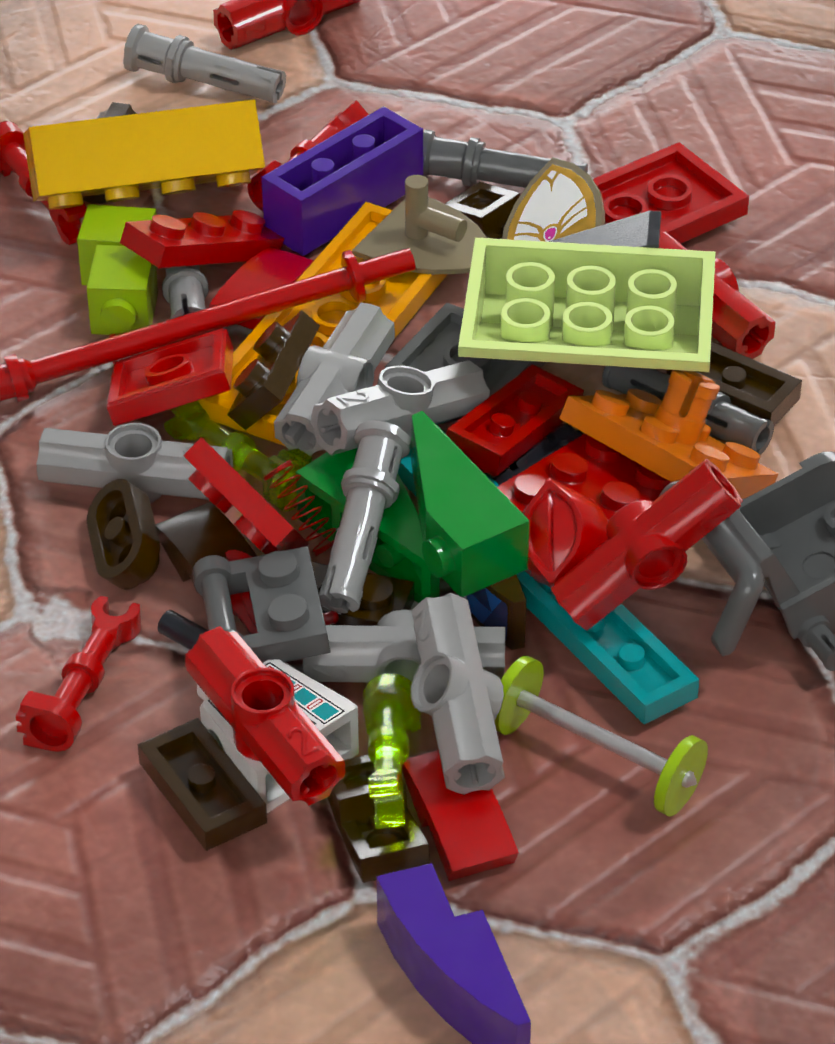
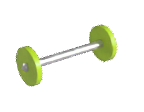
[494,656,708,817]

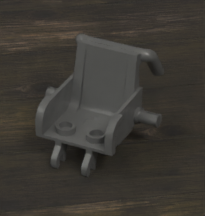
[659,452,835,671]

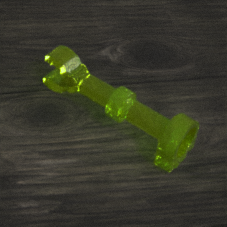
[164,401,312,512]
[363,673,421,829]

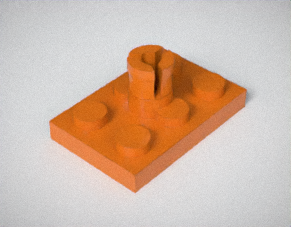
[559,370,778,499]

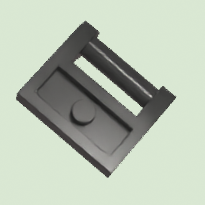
[192,546,331,663]

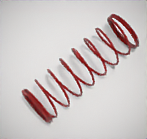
[263,460,336,557]

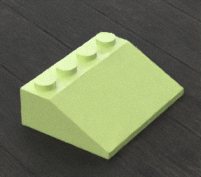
[458,238,716,372]

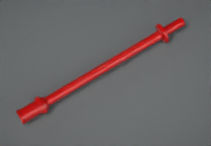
[0,248,416,403]

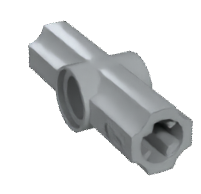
[274,302,395,459]
[311,360,490,455]
[36,423,233,504]
[411,593,505,795]
[303,610,505,699]

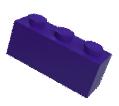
[262,106,423,256]

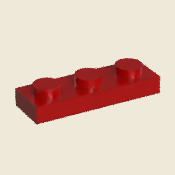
[120,210,284,268]
[446,364,584,477]

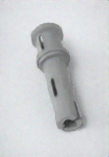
[123,24,286,103]
[319,420,412,613]

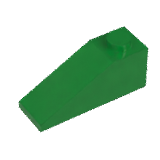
[411,411,530,597]
[296,448,440,603]

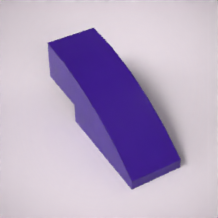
[376,863,531,1044]

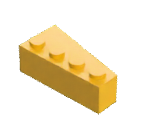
[23,99,265,209]

